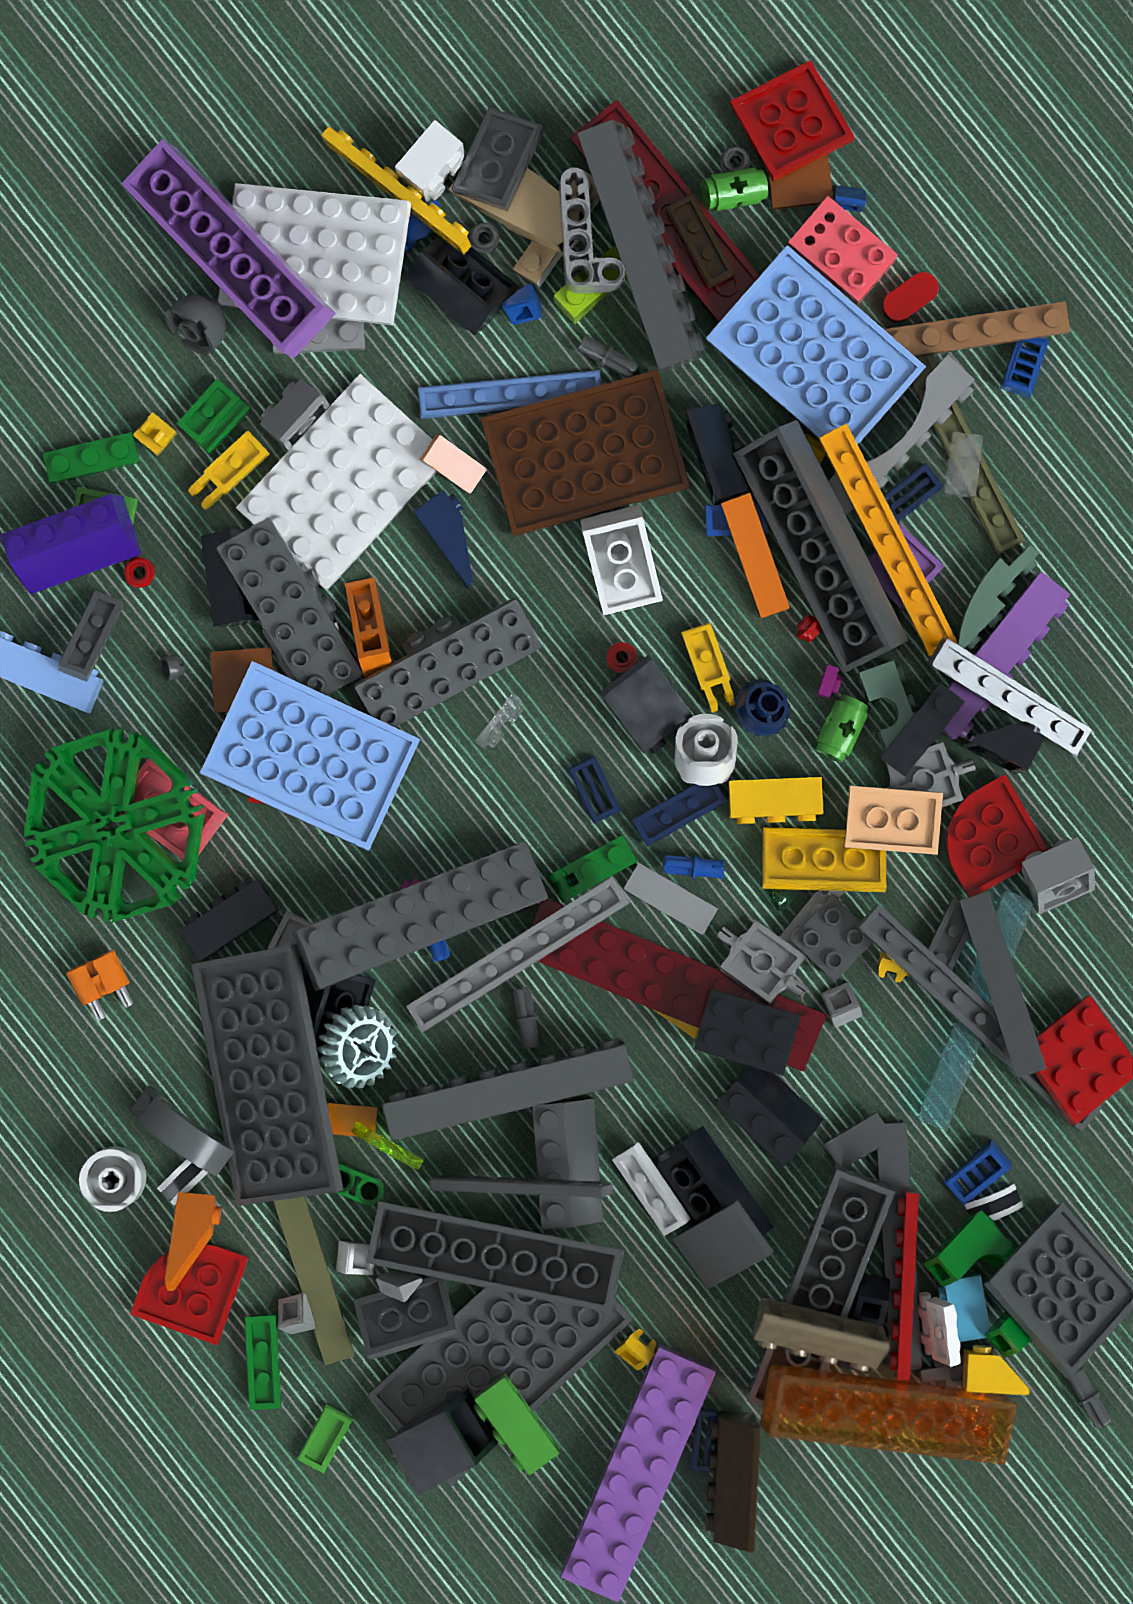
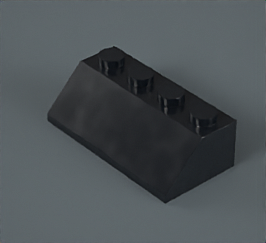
[651,1126,773,1236]

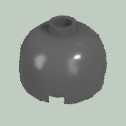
[164,294,227,355]

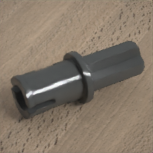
[578,334,638,378]
[513,987,541,1049]
[1067,1367,1111,1429]

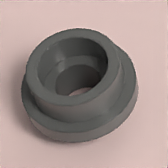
[720,146,750,172]
[469,223,500,254]

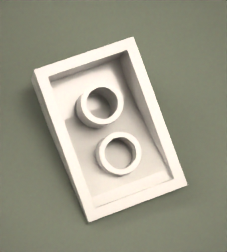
[580,505,663,615]

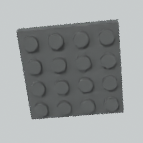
[984,1202,1133,1379]

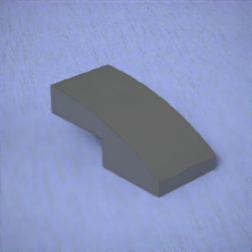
[823,1112,894,1168]

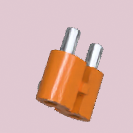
[65,949,133,1021]

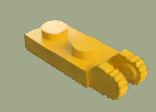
[188,431,269,510]
[681,623,736,713]

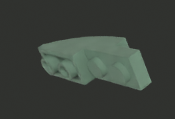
[956,545,1039,651]

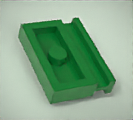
[176,379,251,455]

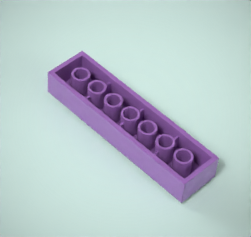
[121,139,336,358]
[561,1342,716,1602]

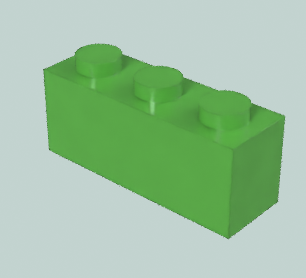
[474,1373,560,1476]

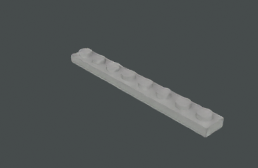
[406,877,630,1032]

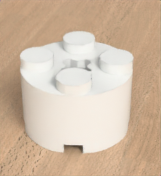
[674,714,738,786]
[79,1146,146,1212]

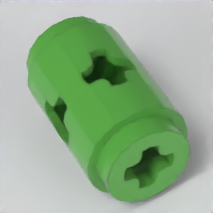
[700,167,768,211]
[815,694,869,763]

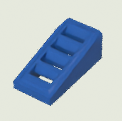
[1000,338,1049,398]
[943,1140,1011,1206]

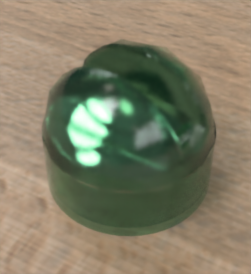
[767,889,793,911]

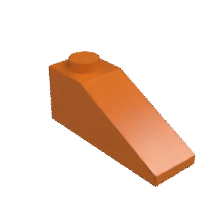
[345,577,393,678]
[165,1192,222,1291]

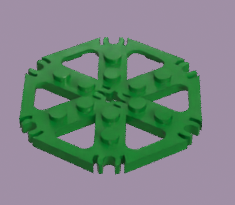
[23,727,205,923]

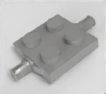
[884,742,975,807]
[717,920,809,1006]

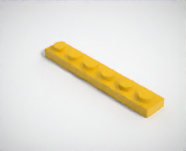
[321,126,471,255]

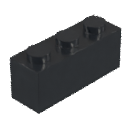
[201,529,260,627]
[179,878,279,961]

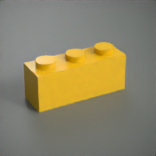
[728,777,823,824]

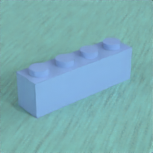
[0,631,104,714]

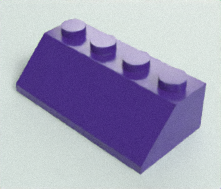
[0,494,142,594]

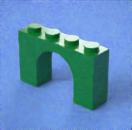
[923,1210,1031,1358]

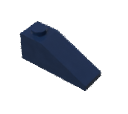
[414,490,474,589]

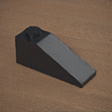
[880,683,965,777]
[839,1274,890,1373]

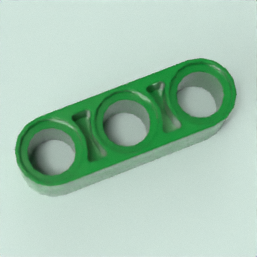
[335,1160,385,1205]

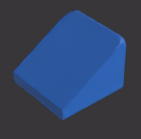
[834,186,866,213]
[502,283,541,325]

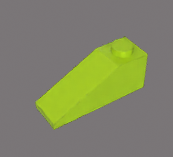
[554,245,627,325]

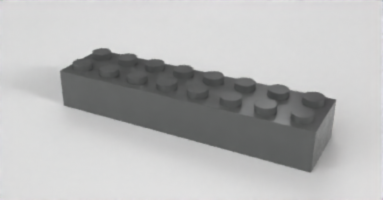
[577,120,706,370]
[733,420,909,673]
[293,841,548,991]
[383,1038,634,1141]
[746,1165,895,1423]
[366,1202,624,1313]

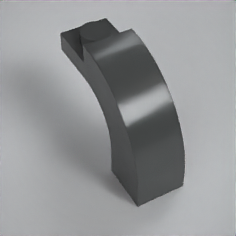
[131,1085,234,1176]

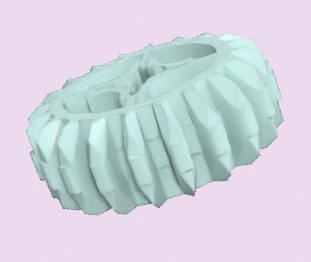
[317,1005,398,1089]

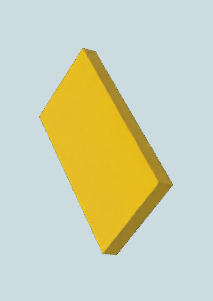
[762,827,886,892]

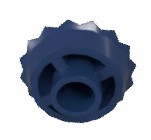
[734,679,790,737]

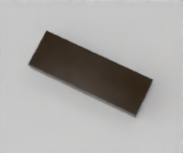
[666,193,736,290]

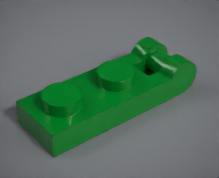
[548,835,637,903]

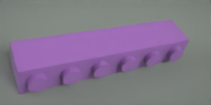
[942,572,1070,740]

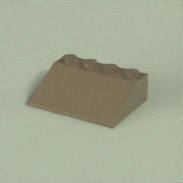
[753,1297,890,1371]

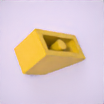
[962,1345,1029,1395]

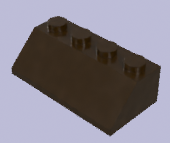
[705,1411,761,1552]

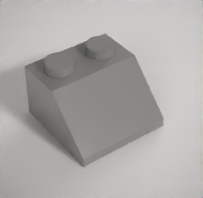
[260,379,330,451]
[1022,837,1095,915]

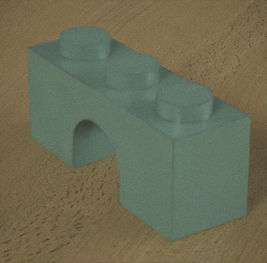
[856,660,917,752]

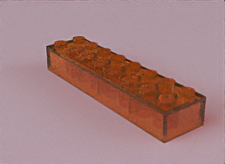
[760,1364,1017,1465]

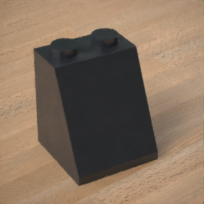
[599,654,693,755]
[386,1389,499,1495]

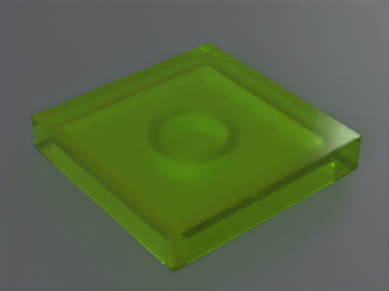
[352,1122,424,1170]

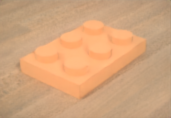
[844,785,943,855]

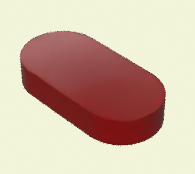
[882,272,939,322]

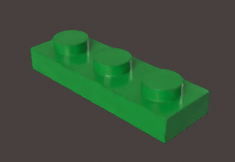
[43,432,140,484]
[245,1314,282,1410]

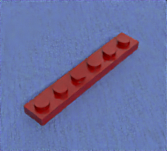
[889,1190,919,1381]

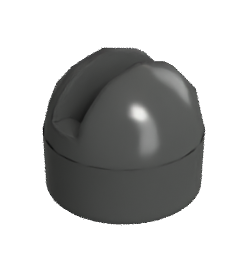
[160,656,185,681]

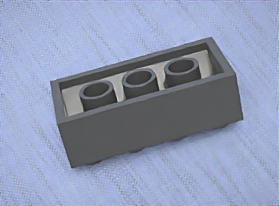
[532,1098,603,1229]

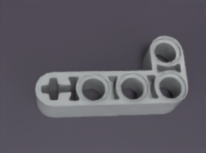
[559,167,625,294]

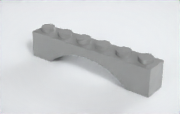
[828,355,975,516]

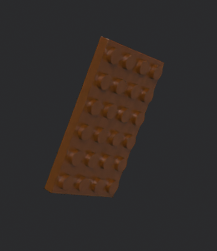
[481,369,690,537]

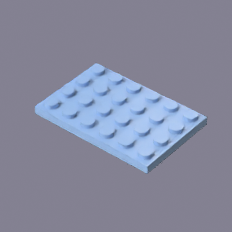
[706,245,926,444]
[200,661,420,851]

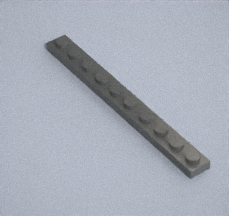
[856,904,1101,1132]

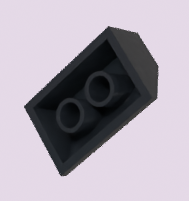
[405,237,519,336]
[684,404,750,505]
[961,721,1046,774]
[303,969,376,1059]
[714,1065,823,1166]

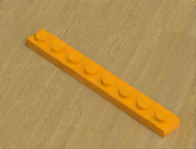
[818,423,957,657]

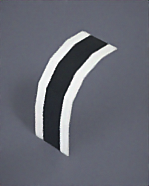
[157,1160,208,1205]
[965,1184,1023,1221]

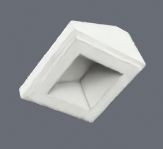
[336,1241,374,1275]

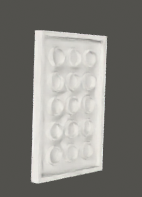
[218,183,411,325]
[236,374,437,591]

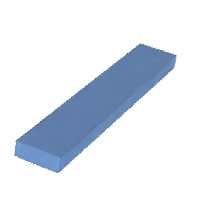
[418,370,601,419]

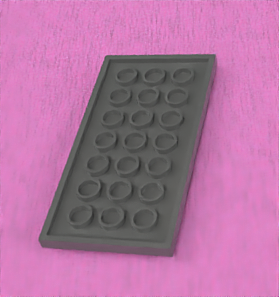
[191,944,343,1206]
[368,1229,633,1487]

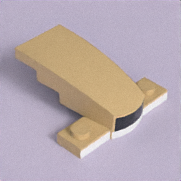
[448,168,600,288]

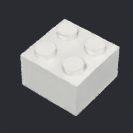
[395,120,465,204]

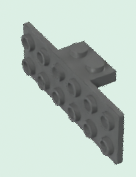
[217,517,363,696]
[354,598,541,727]

